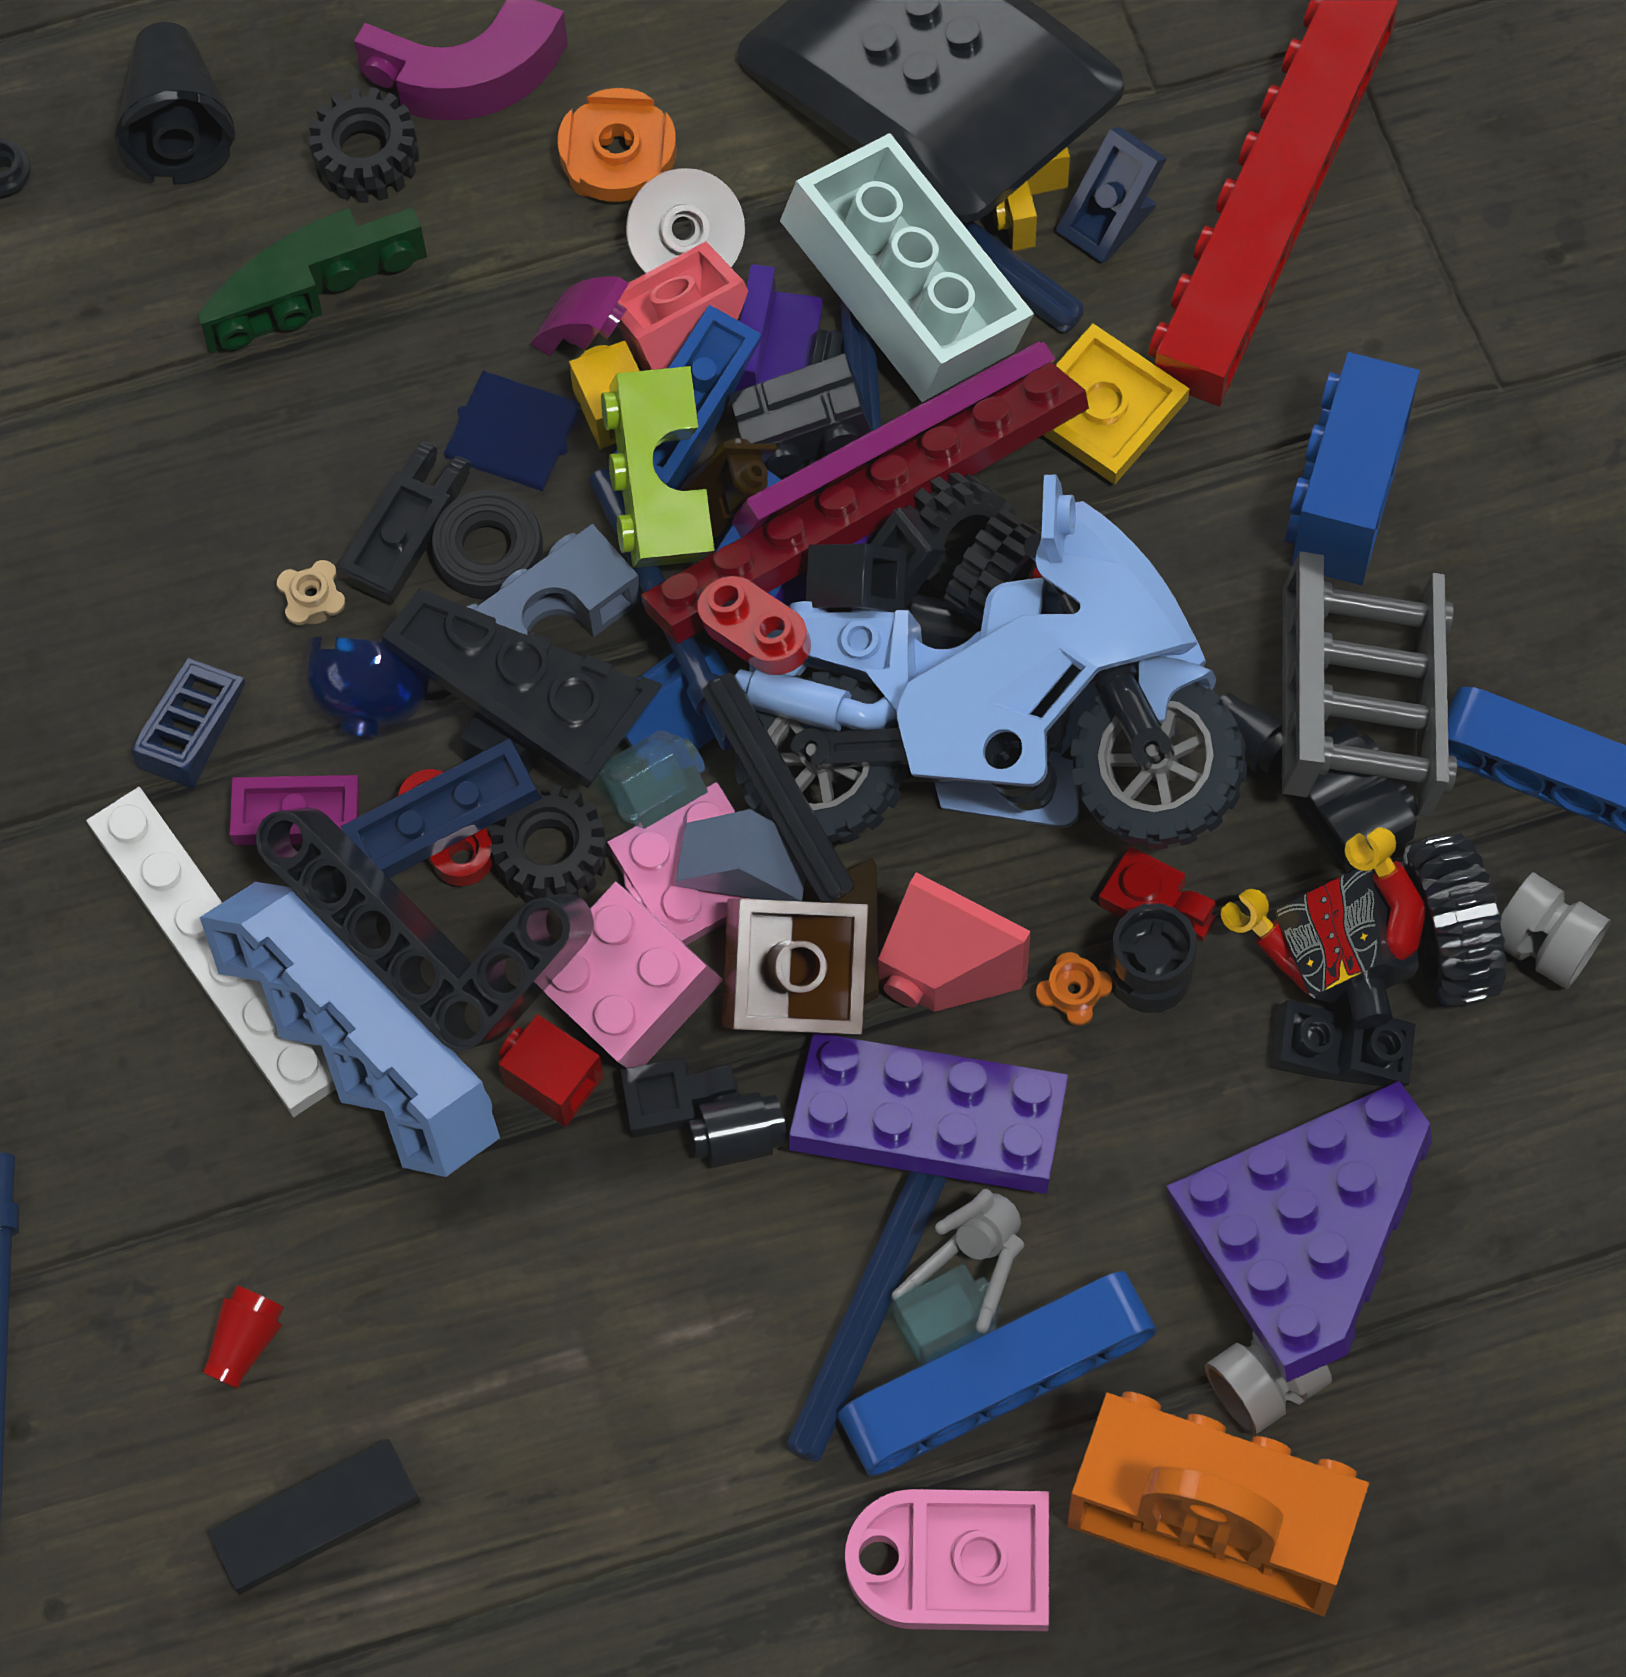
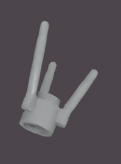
[892,1189,1024,1333]

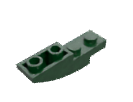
[197,207,427,354]

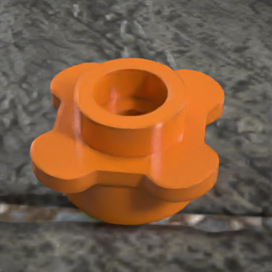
[1036,952,1112,1026]

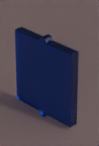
[444,370,581,491]

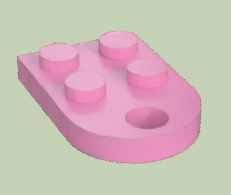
[845,1489,1049,1631]

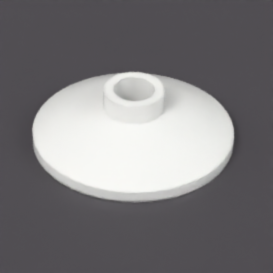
[626,168,745,273]

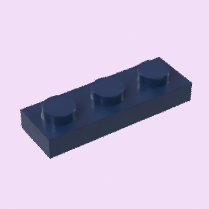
[341,738,542,878]

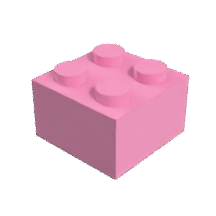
[544,881,723,1068]

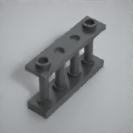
[1282,551,1457,816]

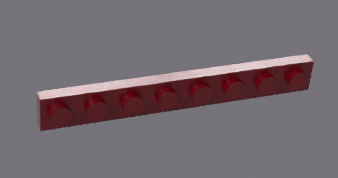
[641,362,1089,644]

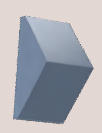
[675,809,806,901]

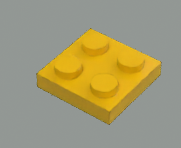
[1043,323,1190,485]

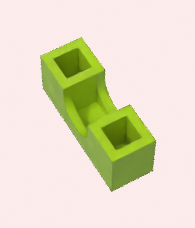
[601,366,714,568]

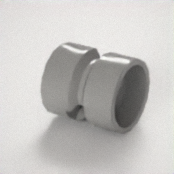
[1500,872,1611,990]
[1204,1331,1332,1436]

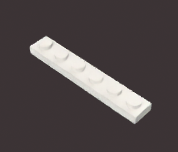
[86,786,336,1118]

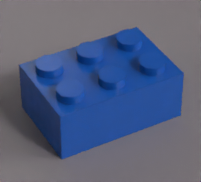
[1284,352,1420,586]

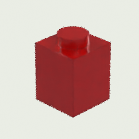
[498,1014,604,1127]

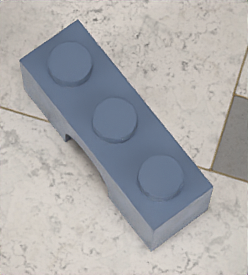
[467,524,642,637]

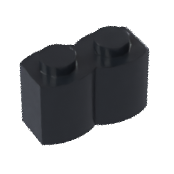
[1281,723,1418,873]

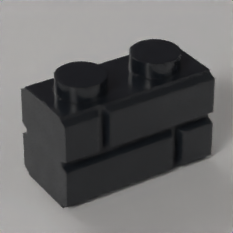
[729,353,873,476]

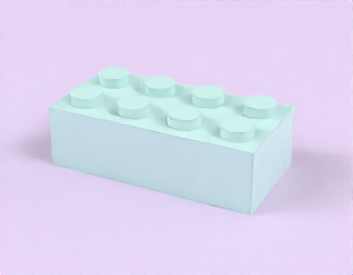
[780,133,1034,402]

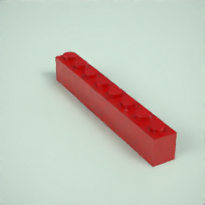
[1148,0,1399,407]

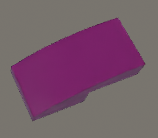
[530,277,629,356]

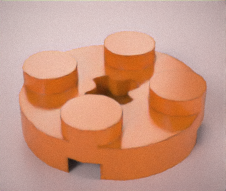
[558,88,677,202]

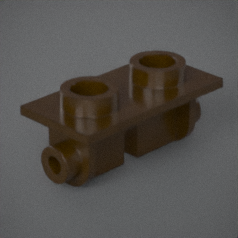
[678,438,778,539]

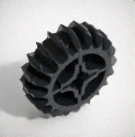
[1401,833,1507,1007]

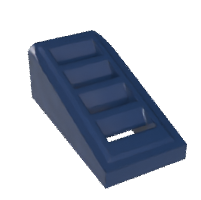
[131,658,246,789]

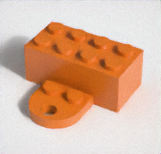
[1067,1392,1369,1617]

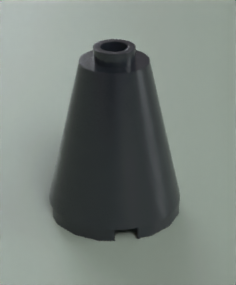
[116,22,235,184]

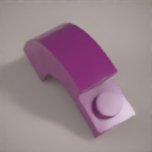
[354,0,568,121]

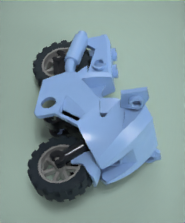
[734,475,1247,849]

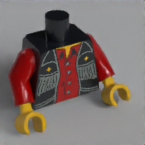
[1221,827,1427,1029]

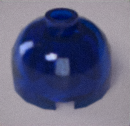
[306,637,431,738]

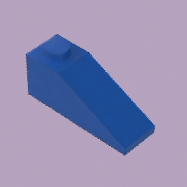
[614,304,762,490]

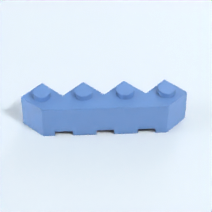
[200,882,500,1177]

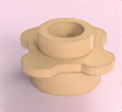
[277,560,345,625]

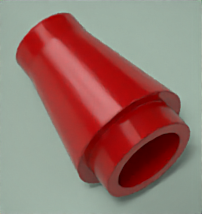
[202,1285,284,1389]

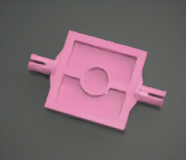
[607,782,761,945]

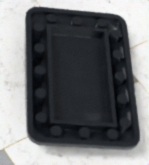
[738,0,1125,223]

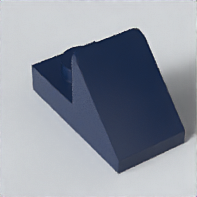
[1056,127,1167,263]

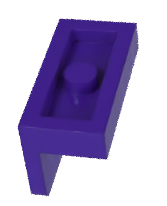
[734,264,823,392]

